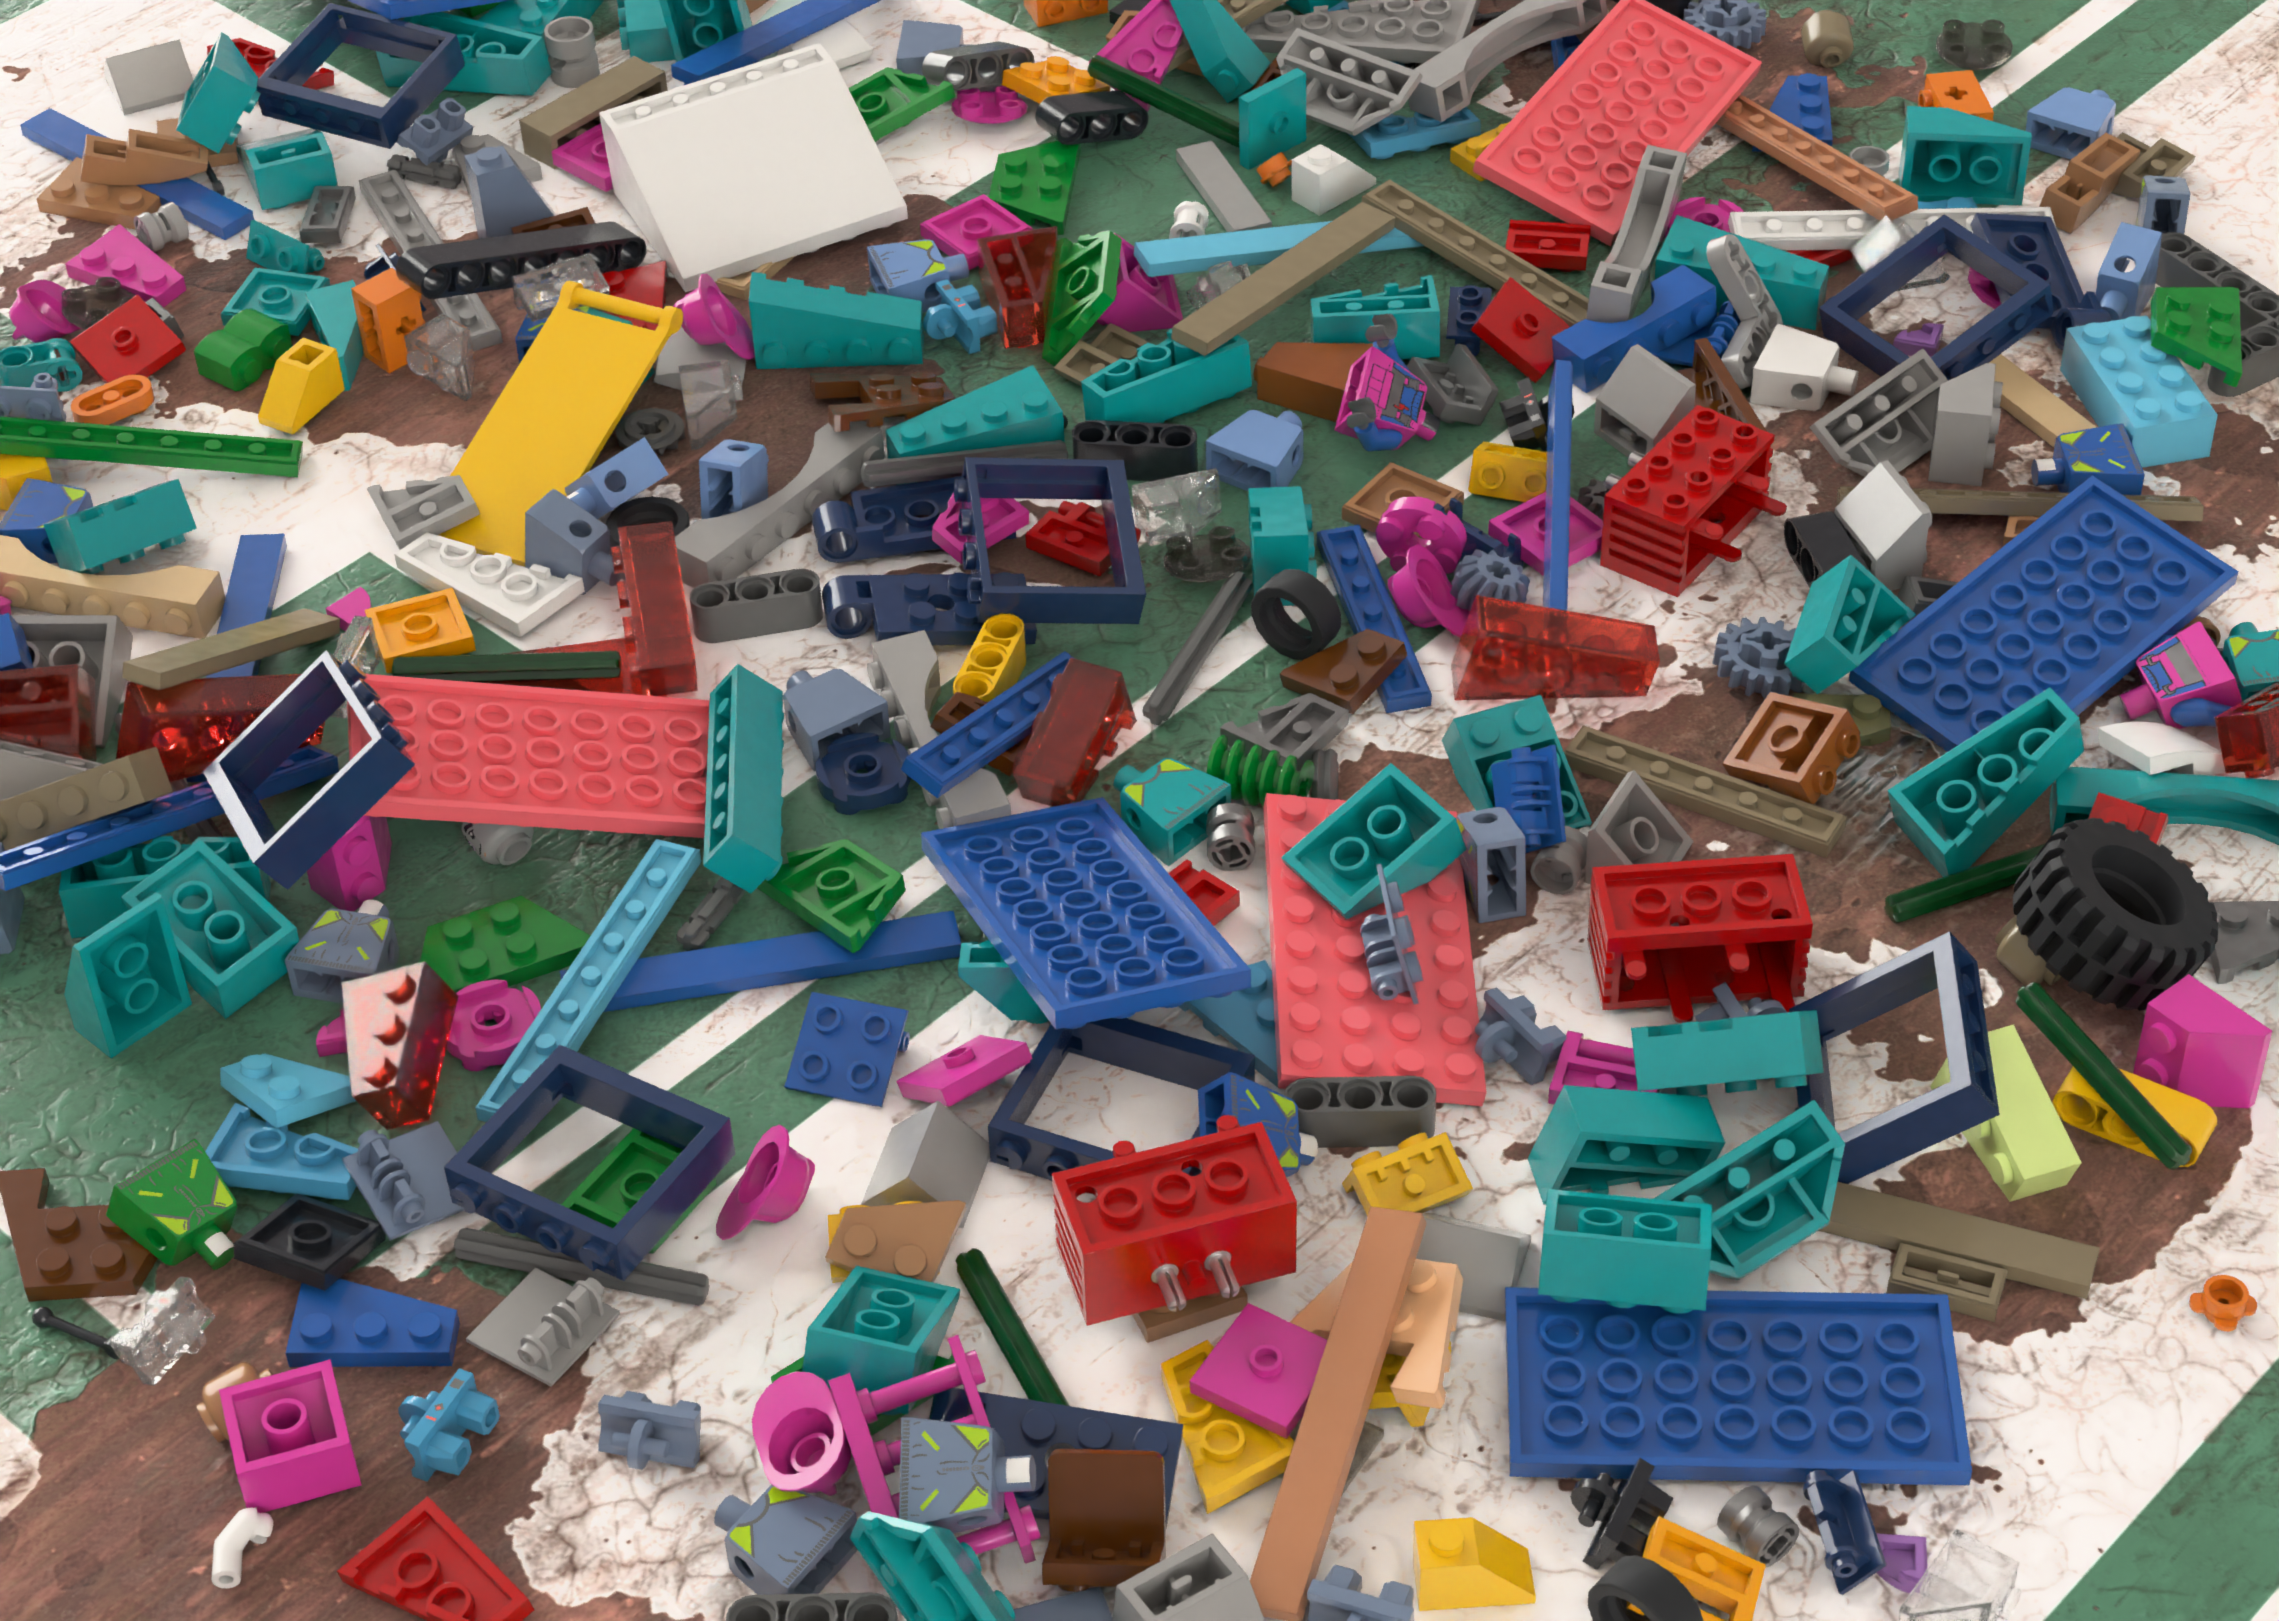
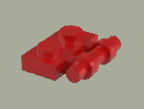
[1025,501,1141,576]

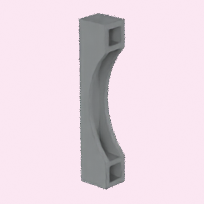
[1408,0,1608,122]
[1586,145,1687,323]
[667,421,885,588]
[867,630,1011,829]

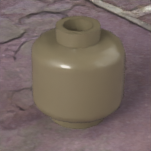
[1801,10,1854,68]
[1994,915,2062,986]

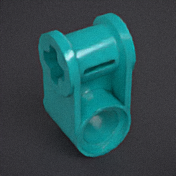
[0,338,82,392]

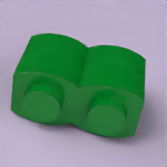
[193,308,293,391]

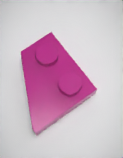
[932,493,1029,564]

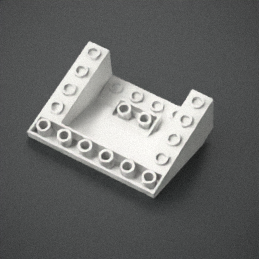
[599,43,908,292]

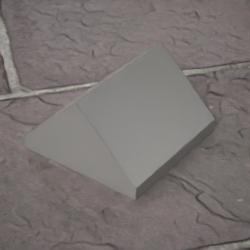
[104,39,193,115]
[1584,770,1694,885]
[861,1101,990,1228]
[1416,1212,1531,1321]

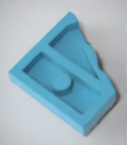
[220,1053,362,1128]

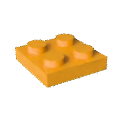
[1002,56,1111,104]
[365,588,476,674]

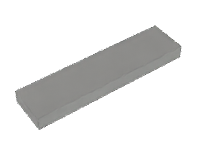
[1176,140,1272,232]

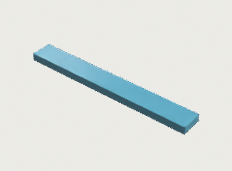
[1133,221,1424,277]
[475,839,701,1122]

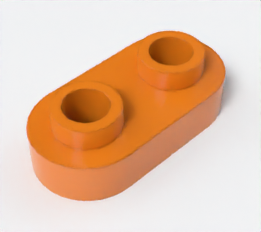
[70,375,155,425]

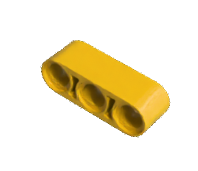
[953,613,1027,702]
[2052,1066,2217,1167]

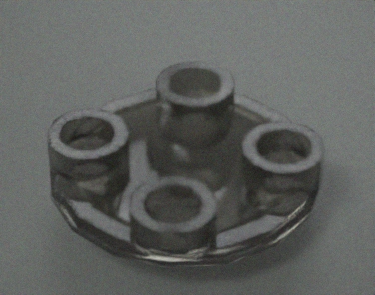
[1935,19,2013,70]
[61,277,145,330]
[1163,526,1252,583]

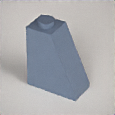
[464,145,556,239]

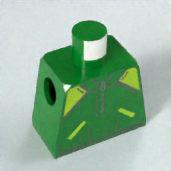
[106,1139,238,1270]

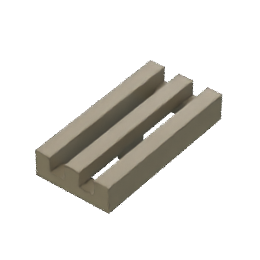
[1886,1243,2008,1322]

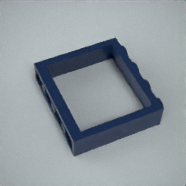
[256,3,465,149]
[1819,214,2054,381]
[954,457,1146,624]
[203,650,415,890]
[1789,931,2000,1184]
[988,1018,1255,1181]
[444,1045,736,1281]

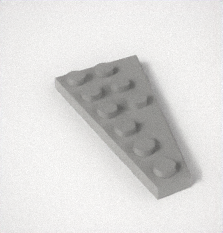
[1242,0,1481,64]

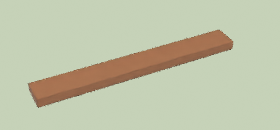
[1716,94,1918,223]
[1250,1207,1427,1621]

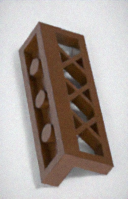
[1676,338,1767,431]

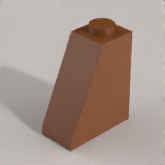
[1253,342,1373,422]

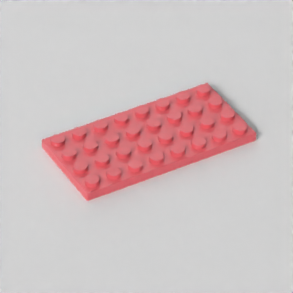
[1473,0,1762,246]
[347,674,710,838]
[1263,793,1487,1107]

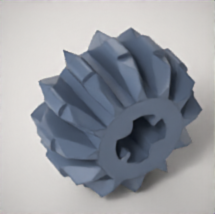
[1450,550,1530,624]

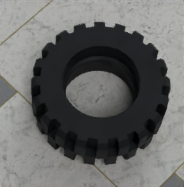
[2013,818,2218,1011]

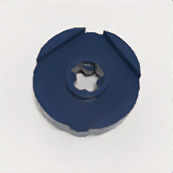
[815,733,911,815]

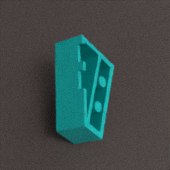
[1310,275,1440,361]
[43,479,197,574]
[1248,486,1317,606]
[1631,1010,1824,1096]
[1527,1085,1726,1205]

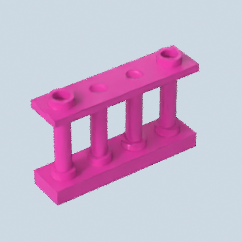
[828,1335,1041,1564]

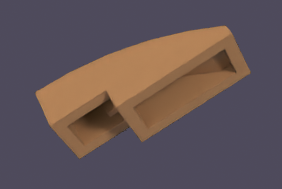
[80,128,208,185]
[2039,133,2141,234]

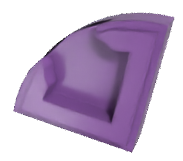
[1893,323,1944,357]
[1876,1533,1928,1597]

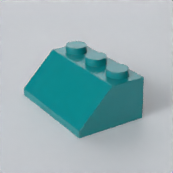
[1538,1189,1712,1314]

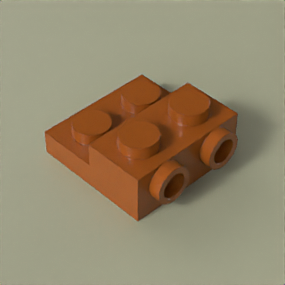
[1722,692,1861,805]

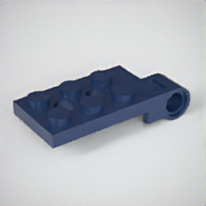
[1970,213,2112,350]
[812,476,1017,563]
[822,572,1037,646]
[929,1388,1183,1529]

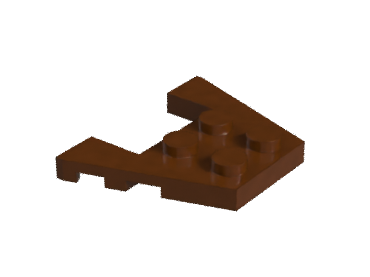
[810,372,956,432]
[0,1168,158,1302]

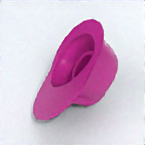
[673,274,755,360]
[9,279,87,343]
[1388,545,1476,639]
[716,1125,815,1240]
[752,1372,851,1496]

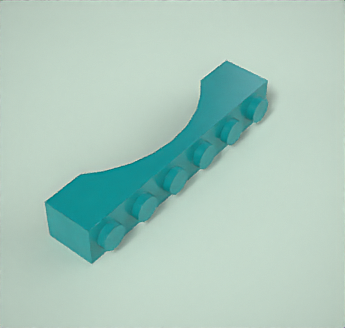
[2049,767,2279,845]

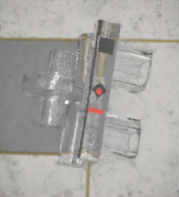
[111,1276,215,1386]

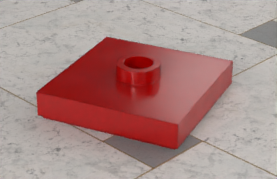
[1471,277,1571,383]
[70,294,186,384]

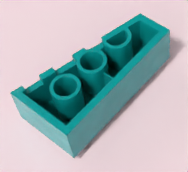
[885,365,1065,485]
[59,836,271,938]

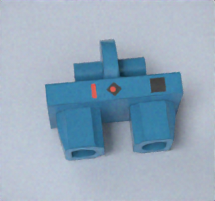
[923,279,997,354]
[398,1368,500,1482]

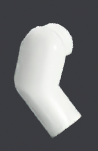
[211,1507,273,1589]

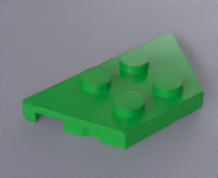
[848,67,956,143]
[989,140,1081,235]
[1042,230,1122,366]
[2151,287,2242,387]
[757,839,906,953]
[412,896,591,1018]
[561,1128,717,1254]

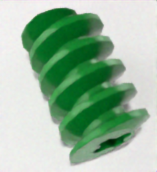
[1207,735,1315,808]

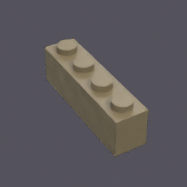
[519,56,668,169]
[0,747,173,851]

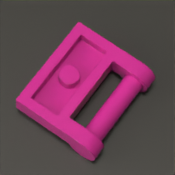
[1548,1030,1660,1104]

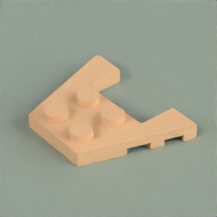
[1290,1259,1463,1409]

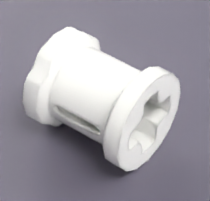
[1169,201,1209,239]

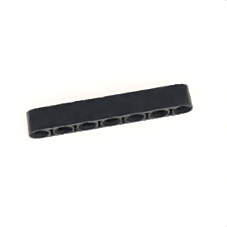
[396,221,647,299]

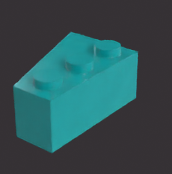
[1784,555,1916,694]

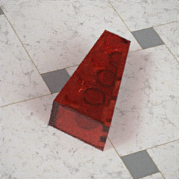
[611,521,698,696]
[1451,595,1660,701]
[116,674,325,782]

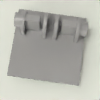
[466,1267,620,1387]

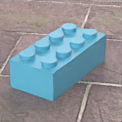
[2060,315,2217,468]

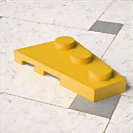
[1161,1340,1295,1514]

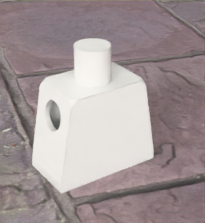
[1750,324,1858,411]

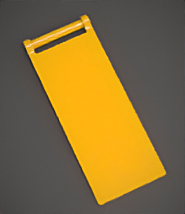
[438,280,683,567]

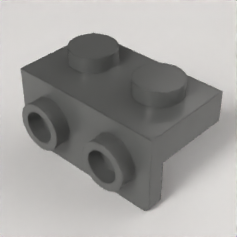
[1407,344,1498,426]

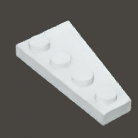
[394,532,585,637]

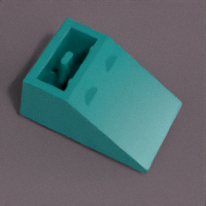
[236,128,338,210]
[1442,695,1592,829]

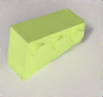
[1930,1024,2082,1202]

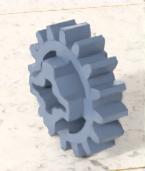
[1683,0,1767,49]
[1713,617,1804,700]

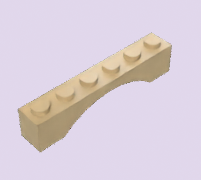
[0,535,225,639]

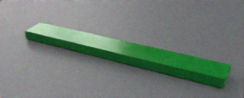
[0,416,303,477]

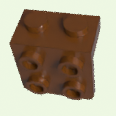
[1042,1449,1166,1592]

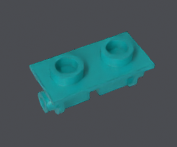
[246,220,325,274]

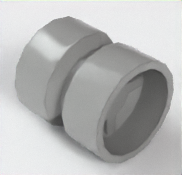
[544,16,600,88]

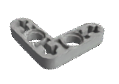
[1707,234,1783,389]

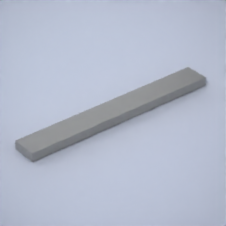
[359,170,503,354]

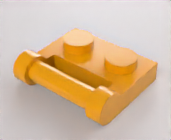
[1626,1516,1766,1621]

